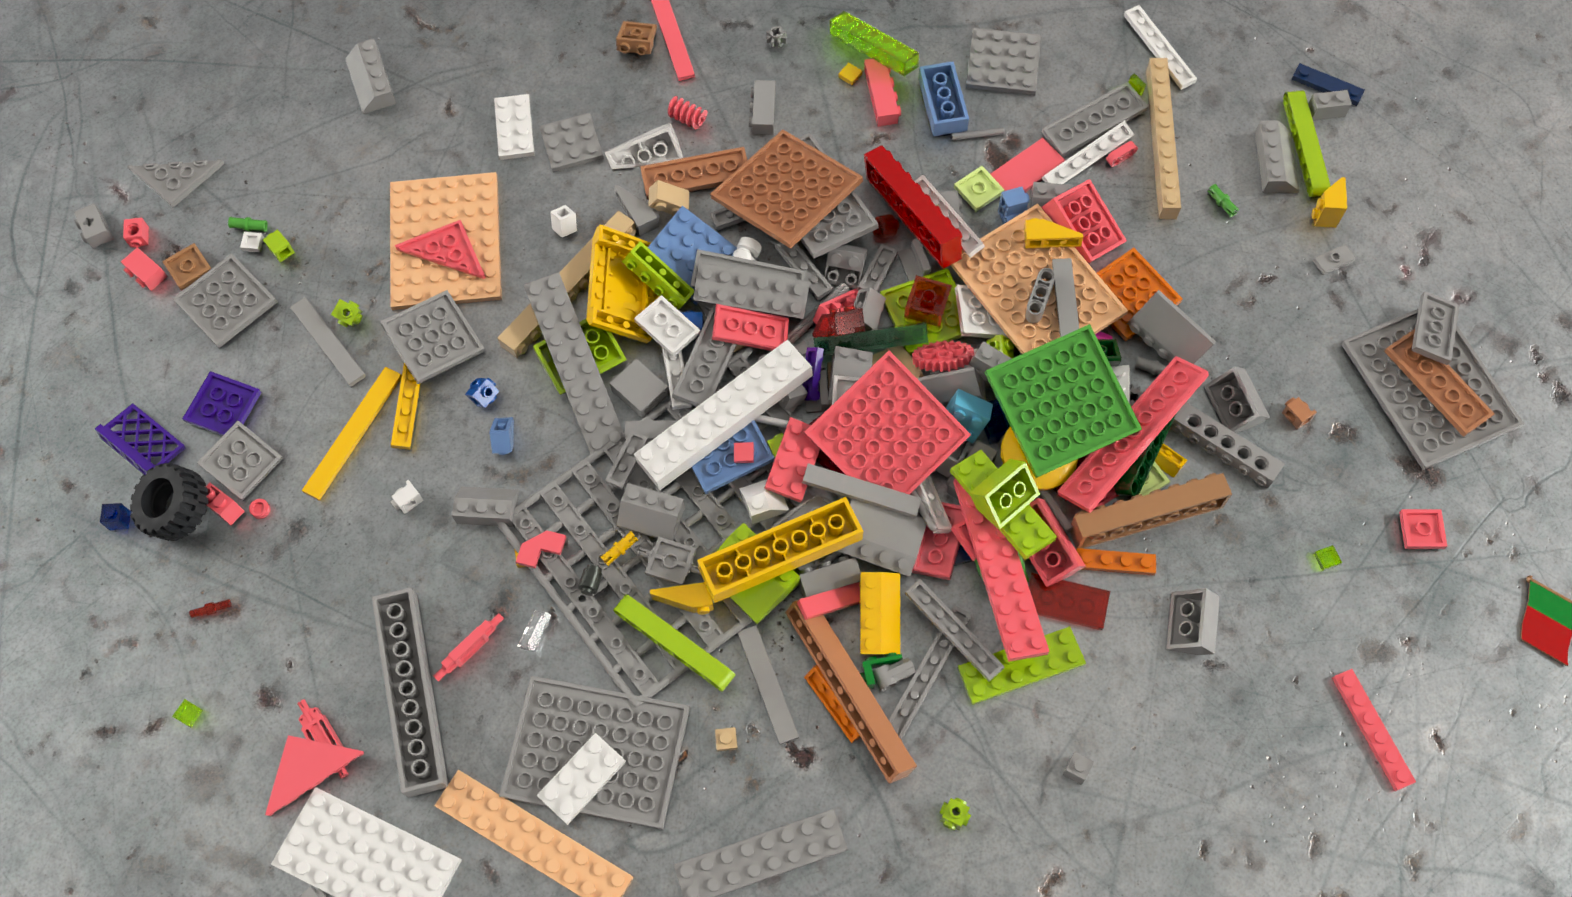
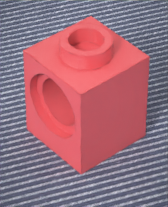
[123,217,149,248]

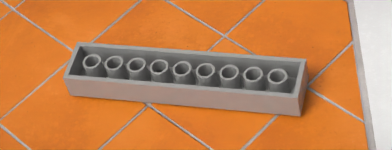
[372,588,448,798]

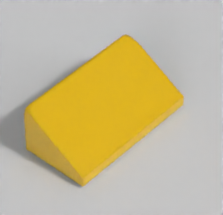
[1155,443,1188,478]

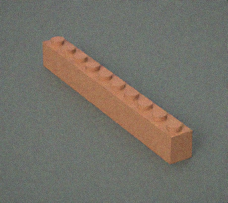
[785,600,917,784]

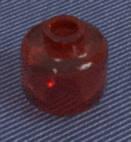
[872,214,899,239]

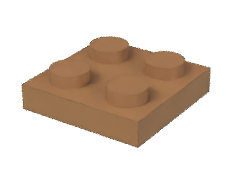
[162,243,212,291]

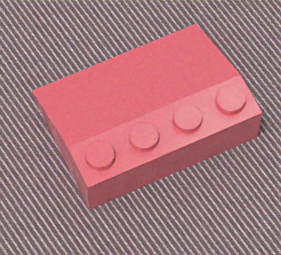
[1041,179,1127,264]

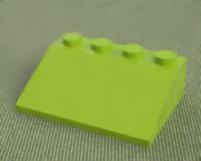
[533,319,627,395]
[716,523,800,624]

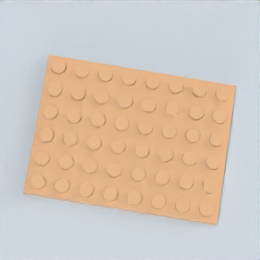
[390,172,502,310]
[951,204,1128,354]

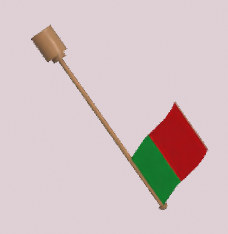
[1521,575,1572,667]

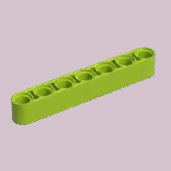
[1283,90,1331,197]
[613,594,735,692]

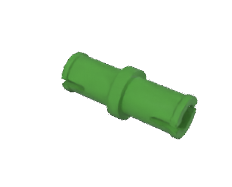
[1207,184,1239,217]
[228,217,268,232]

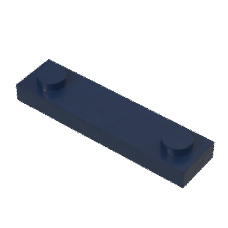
[1291,63,1365,106]

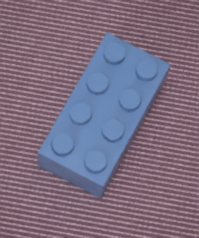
[918,61,969,136]

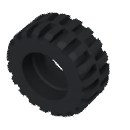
[130,463,209,541]

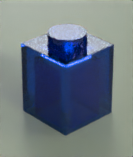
[100,503,131,530]

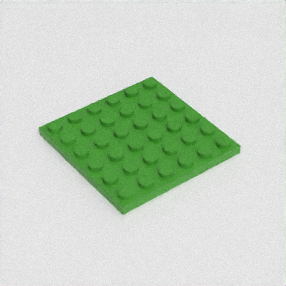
[984,324,1142,478]

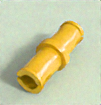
[600,531,638,566]

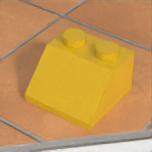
[1311,177,1347,228]

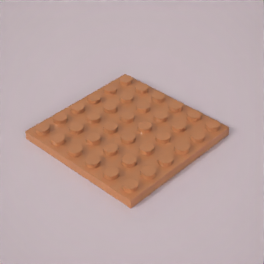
[710,129,863,249]

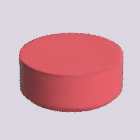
[249,499,271,519]

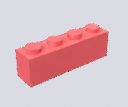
[864,56,901,127]

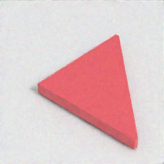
[395,220,486,279]
[265,735,364,816]

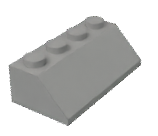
[345,38,397,114]
[1255,121,1299,193]

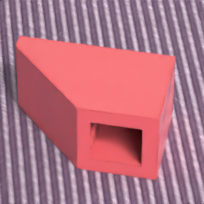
[206,483,245,525]

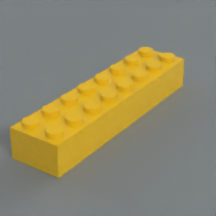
[697,497,863,603]

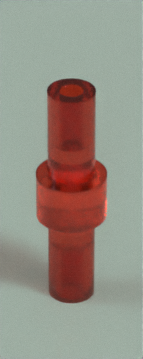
[189,599,232,618]

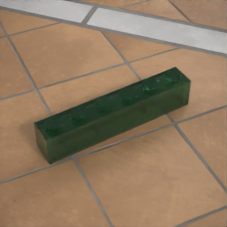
[813,322,929,356]

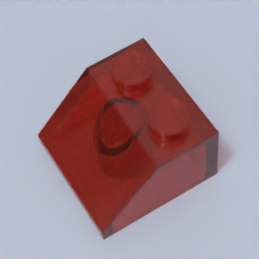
[812,305,865,337]

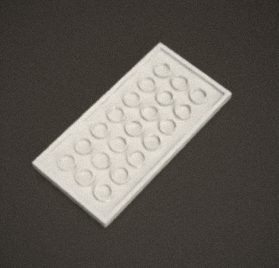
[271,787,461,897]

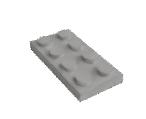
[1411,291,1460,365]

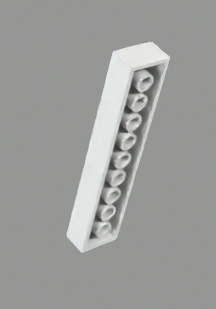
[634,339,813,490]

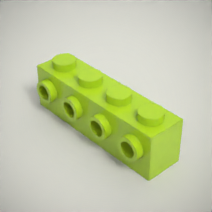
[622,241,694,310]

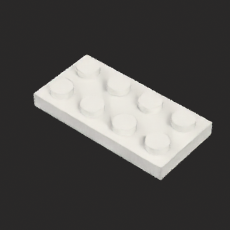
[494,94,535,160]
[537,733,626,825]

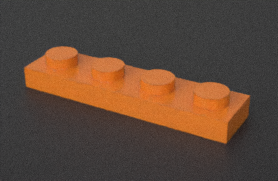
[1076,548,1156,576]
[804,665,860,743]

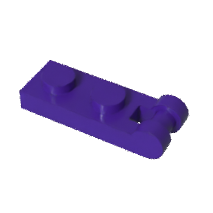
[802,347,824,401]

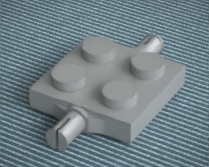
[638,537,701,586]

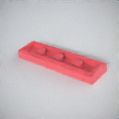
[796,582,860,620]

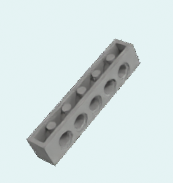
[1171,402,1285,488]

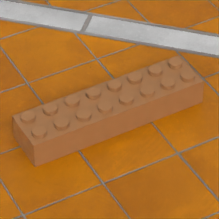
[1070,473,1232,549]

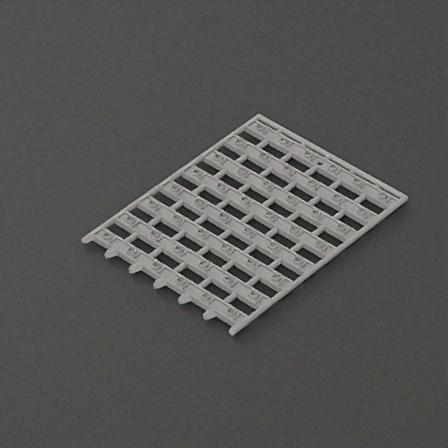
[496,346,851,708]

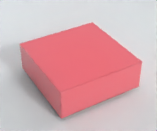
[734,442,754,463]

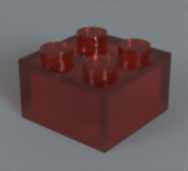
[904,275,952,327]

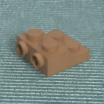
[616,21,657,55]

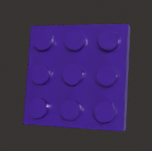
[182,371,262,436]

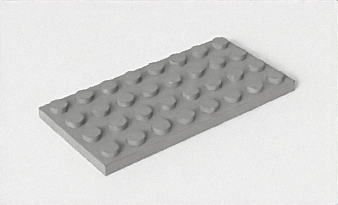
[798,133,879,258]

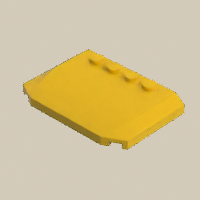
[586,225,660,343]

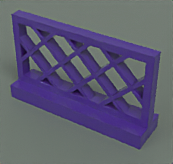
[95,403,186,475]

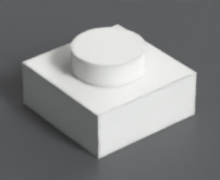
[240,232,264,252]

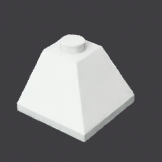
[739,479,789,524]

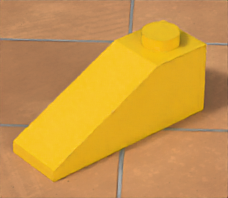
[1024,218,1083,248]
[650,582,714,615]

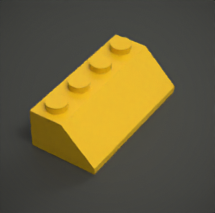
[860,572,900,654]

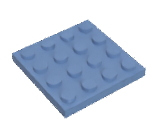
[648,206,737,305]
[692,420,775,495]

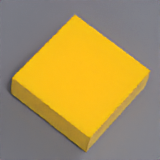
[838,62,862,86]

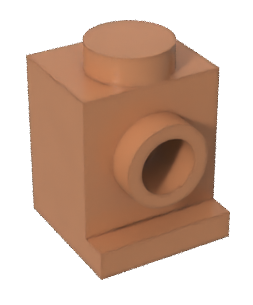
[1282,397,1317,430]

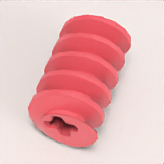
[668,96,708,129]

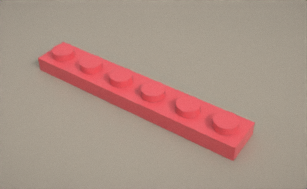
[1332,669,1416,792]

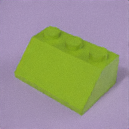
[969,459,1040,529]

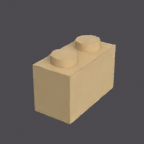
[648,180,689,216]

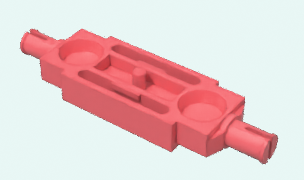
[433,613,504,682]
[297,699,349,779]

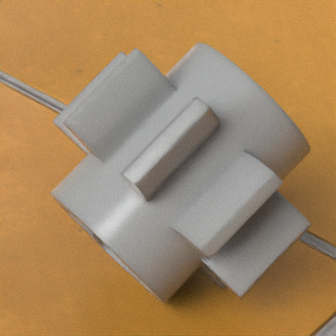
[766,26,787,48]

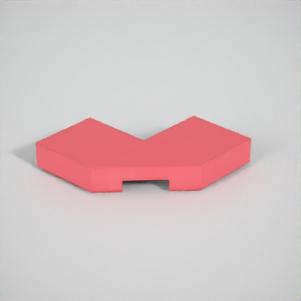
[515,530,567,569]

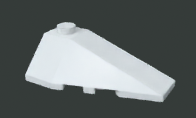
[605,122,683,169]

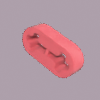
[1106,141,1138,167]

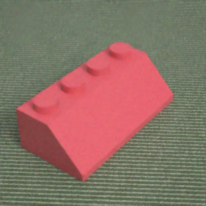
[1029,498,1086,587]

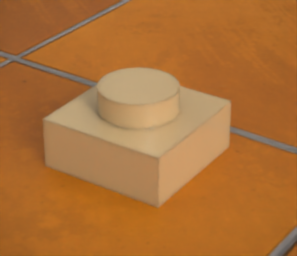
[715,727,738,752]

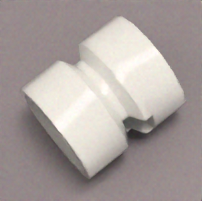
[733,237,762,261]

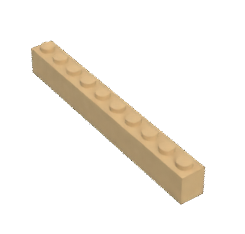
[1146,58,1181,219]
[497,210,637,358]

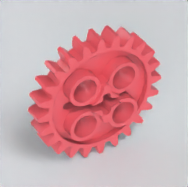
[912,340,974,372]

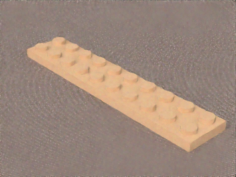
[434,770,634,897]

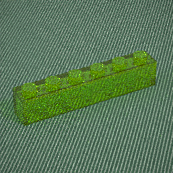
[829,11,919,76]

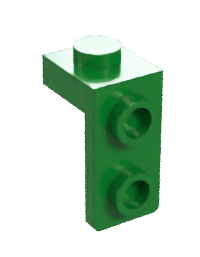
[860,653,903,690]

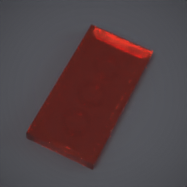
[1029,573,1110,630]

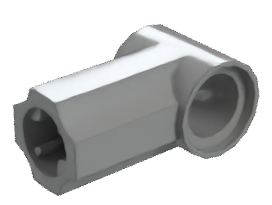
[873,657,916,692]

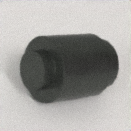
[578,564,603,596]

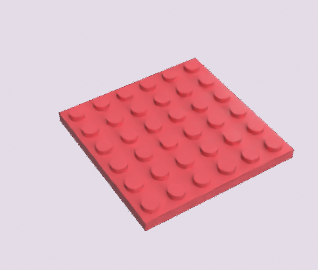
[805,350,971,495]

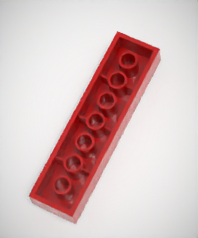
[864,145,963,269]

